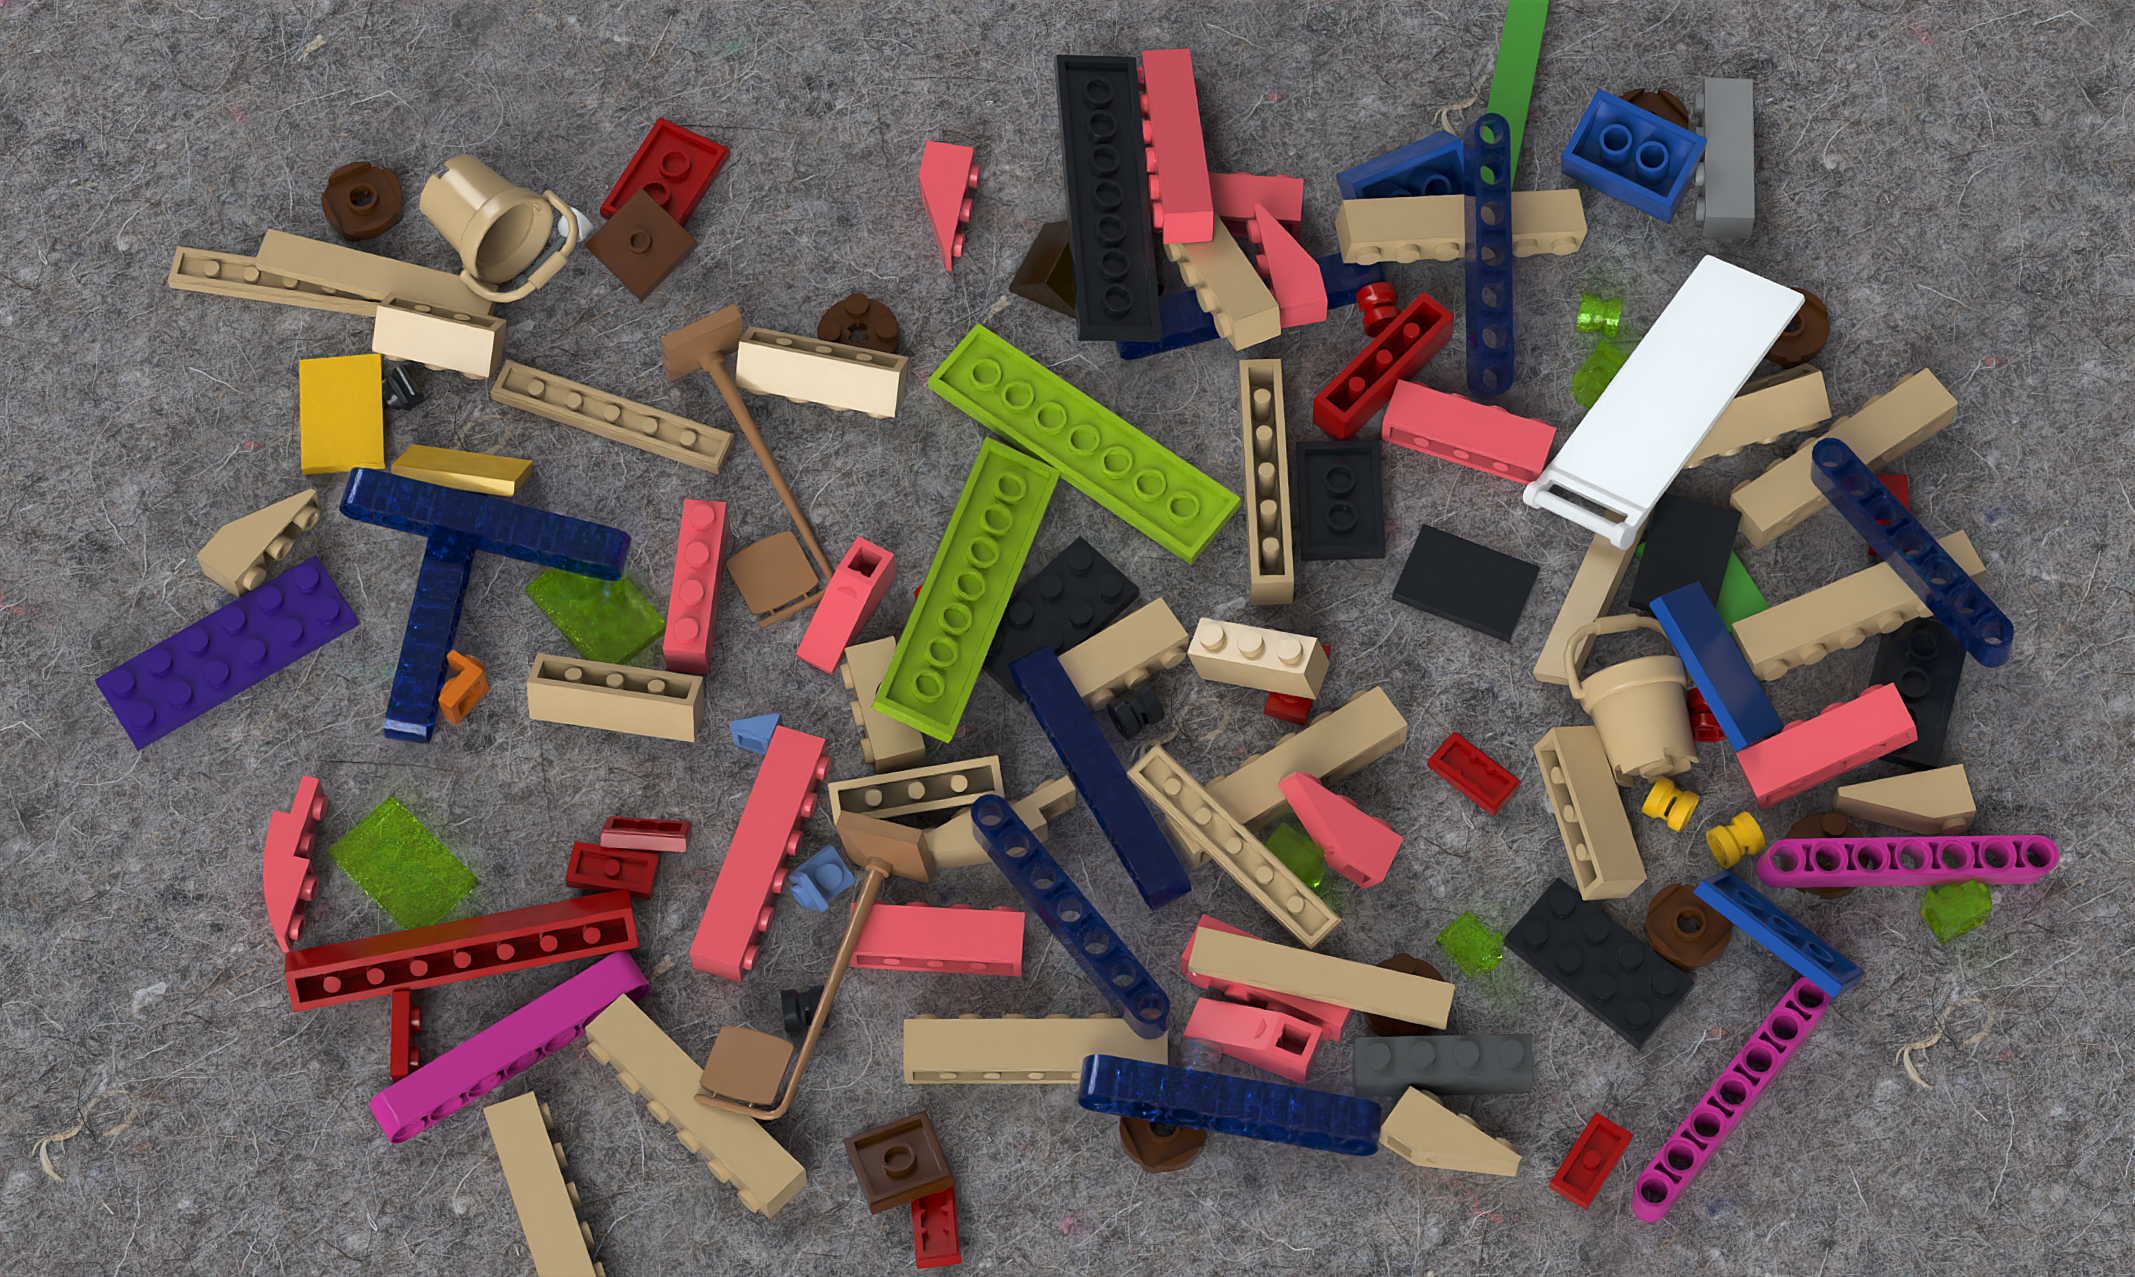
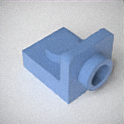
[787,845,856,913]

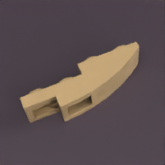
[923,775,1076,868]

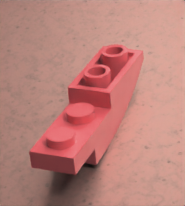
[263,775,328,953]

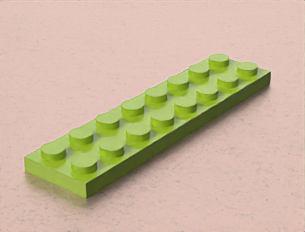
[928,323,1241,565]
[871,436,1061,744]

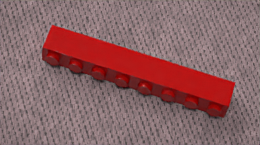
[284,888,639,1012]

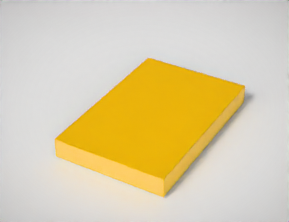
[299,353,386,475]
[391,444,533,497]

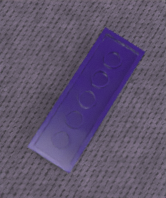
[95,555,359,751]

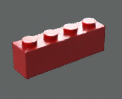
[1312,291,1454,441]

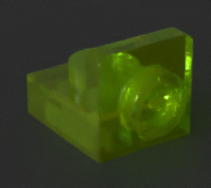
[1435,910,1505,979]

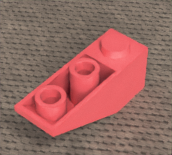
[919,141,981,272]
[1247,202,1328,328]
[796,536,897,675]
[1278,771,1404,889]
[1183,997,1323,1085]

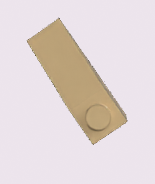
[1832,764,1976,836]

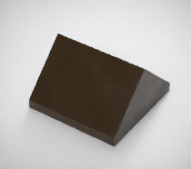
[1009,220,1076,319]

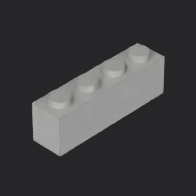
[1693,77,1755,239]

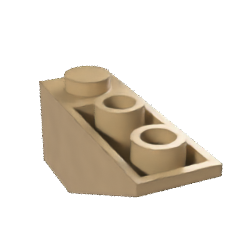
[196,488,322,598]
[1379,1086,1522,1177]

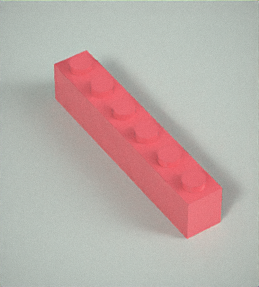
[1137,48,1214,244]
[689,725,832,983]

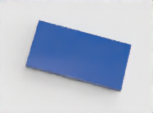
[1649,581,1785,752]
[1693,870,1865,998]

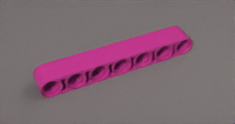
[1757,835,2059,888]
[369,950,651,1144]
[1631,977,1831,1222]

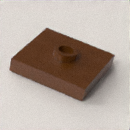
[584,188,699,302]
[843,1110,956,1215]

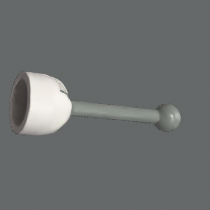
[515,207,594,289]

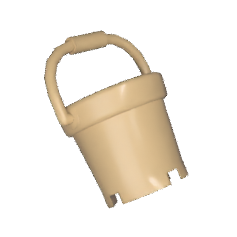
[419,154,579,303]
[1564,613,1699,787]

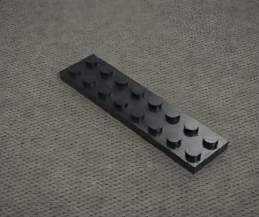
[1054,55,1162,342]

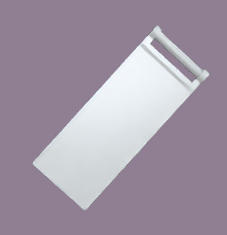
[1523,255,1805,550]

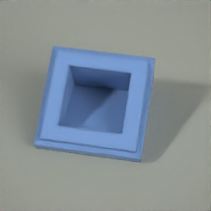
[730,713,783,755]

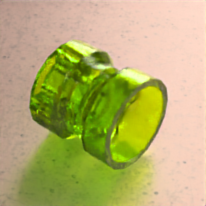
[1575,292,1623,339]

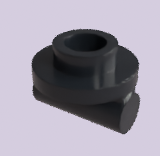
[382,365,424,411]

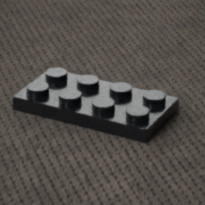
[981,536,1140,704]
[1868,611,1974,771]
[1503,877,1695,1051]

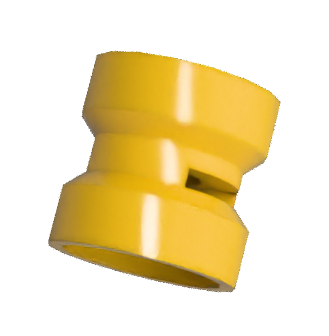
[1641,775,1700,833]
[1706,811,1766,869]

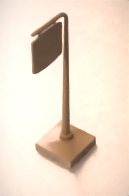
[661,303,834,628]
[694,810,936,1120]

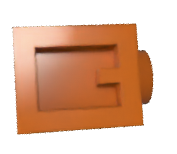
[438,649,489,726]

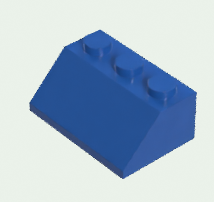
[1561,88,1707,224]
[1336,130,1478,200]

